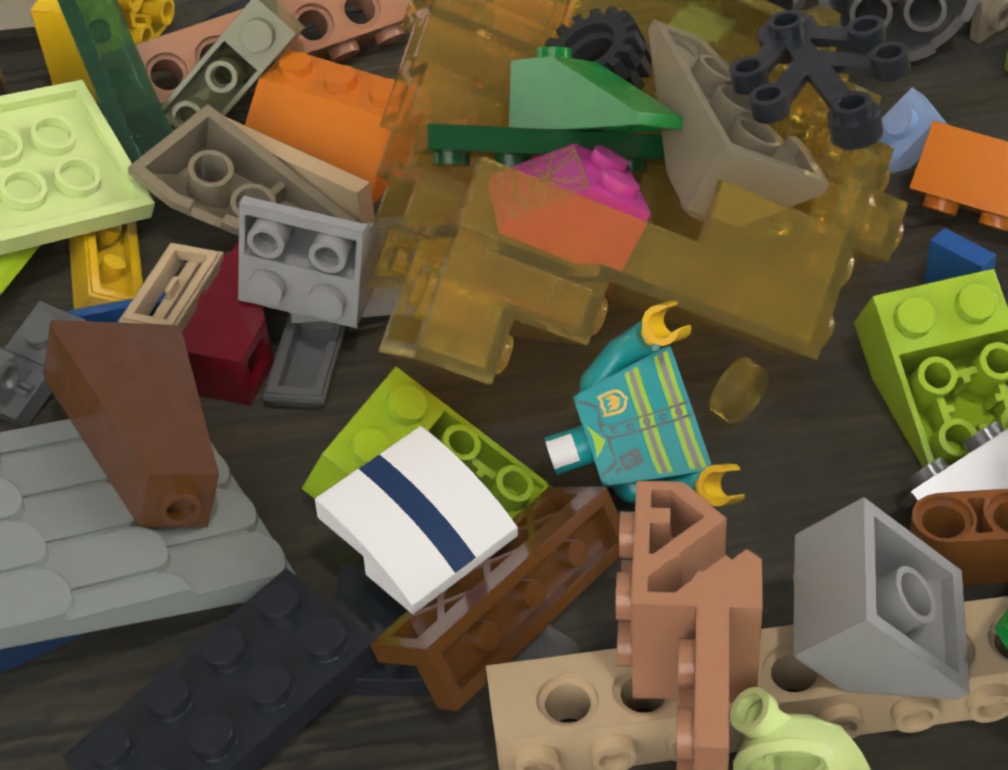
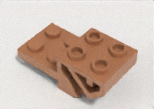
[616,481,763,770]

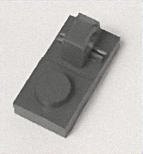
[0,301,86,428]

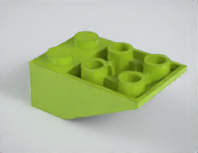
[854,269,1008,468]
[301,367,553,519]

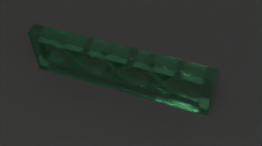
[57,0,172,164]

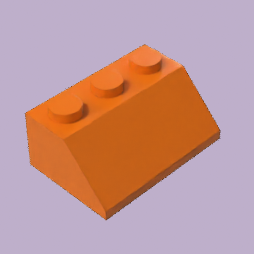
[245,49,429,204]
[909,121,1008,233]

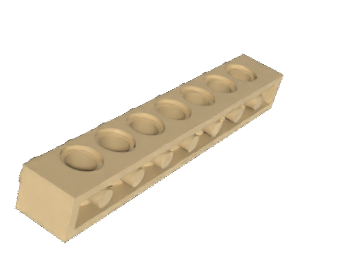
[486,596,1008,770]

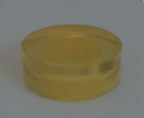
[709,357,768,424]

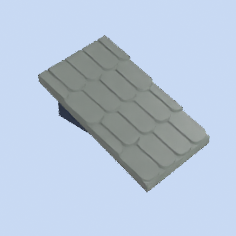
[0,419,297,674]

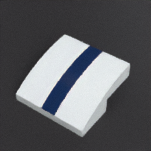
[315,426,518,614]

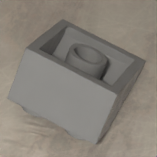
[792,497,970,699]

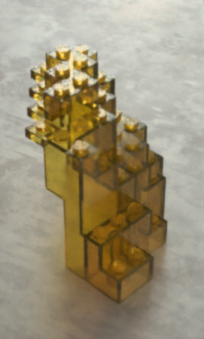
[367,0,908,385]

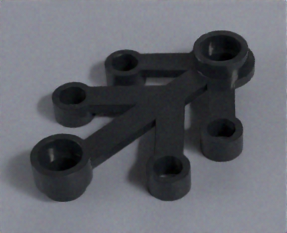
[729,10,911,150]

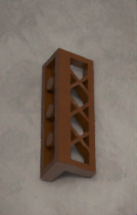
[370,486,620,711]

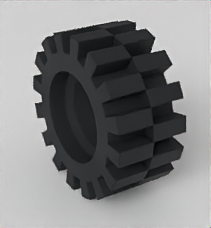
[544,7,653,90]

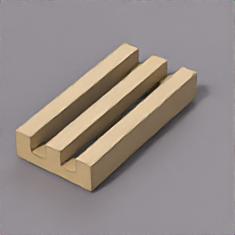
[118,243,224,330]

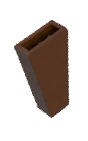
[43,320,219,527]

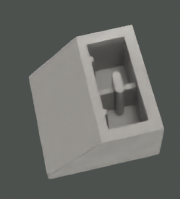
[238,196,381,329]

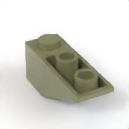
[152,0,306,133]

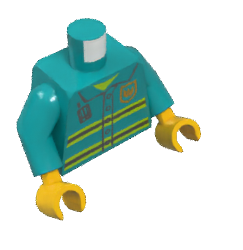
[544,300,745,506]

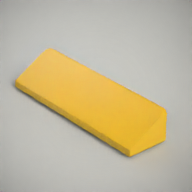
[69,221,143,309]

